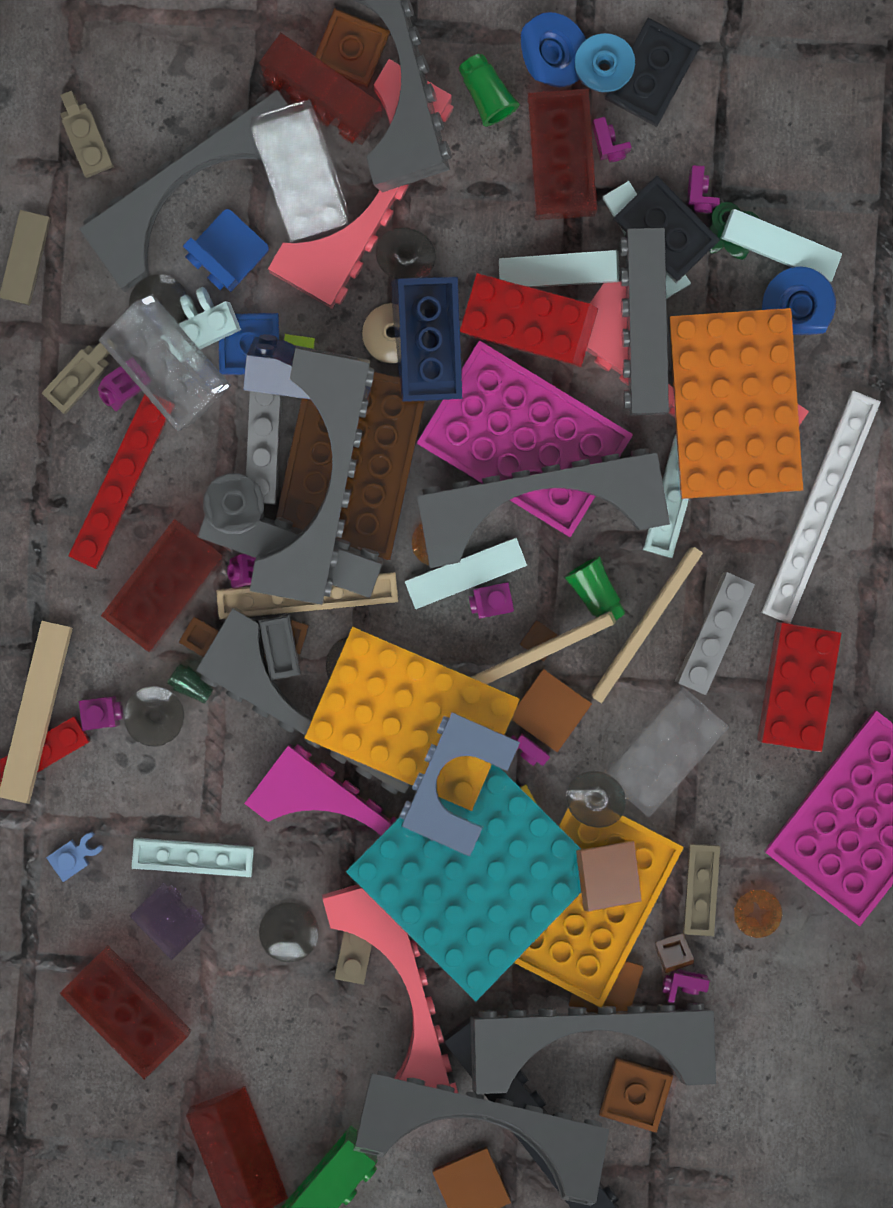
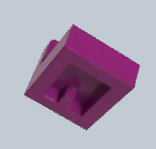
[592,117,632,163]
[687,165,720,213]
[98,360,149,412]
[227,554,256,588]
[468,582,514,619]
[78,696,123,731]
[510,733,550,766]
[662,969,710,1003]

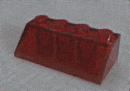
[186,1086,288,1208]

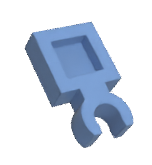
[46,832,104,882]

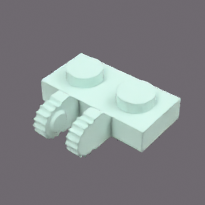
[174,287,241,354]

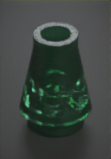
[167,664,214,704]

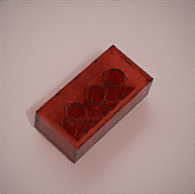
[259,32,383,146]
[527,89,597,221]
[101,519,226,653]
[59,945,192,1080]

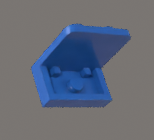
[183,209,269,292]

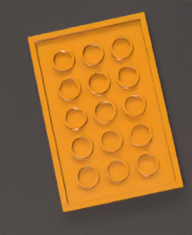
[304,627,520,811]
[514,791,684,1007]

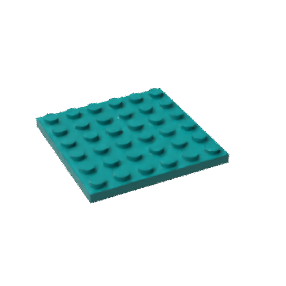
[346,764,581,1001]

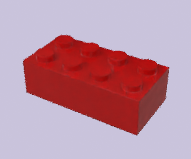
[460,273,598,367]
[757,622,842,752]

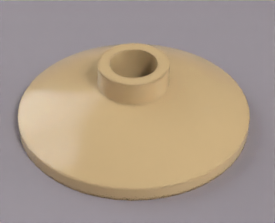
[362,303,398,364]

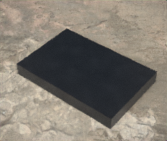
[605,17,700,127]
[613,176,720,283]

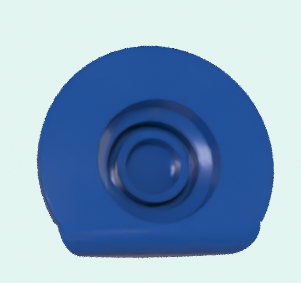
[521,12,586,87]
[762,267,836,335]

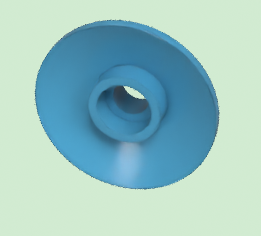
[575,33,635,92]

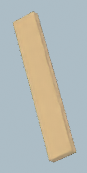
[591,547,703,703]
[216,572,398,620]
[471,611,616,684]
[0,621,73,804]

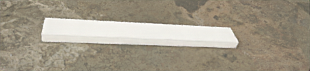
[761,391,881,624]

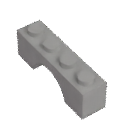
[246,391,283,505]
[675,572,755,695]

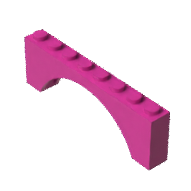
[244,744,397,835]

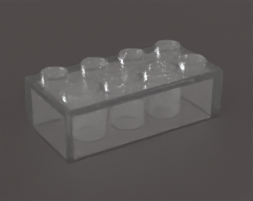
[250,99,349,241]
[99,294,231,432]
[601,685,729,818]

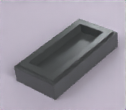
[259,615,301,680]

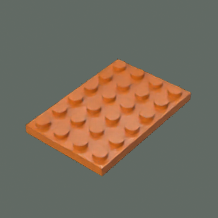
[669,308,803,499]

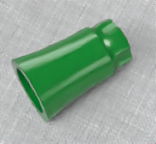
[458,54,520,127]
[564,556,626,620]

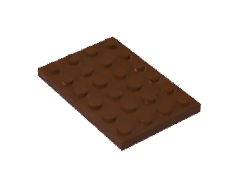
[276,372,425,560]

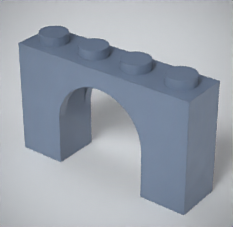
[400,712,520,856]

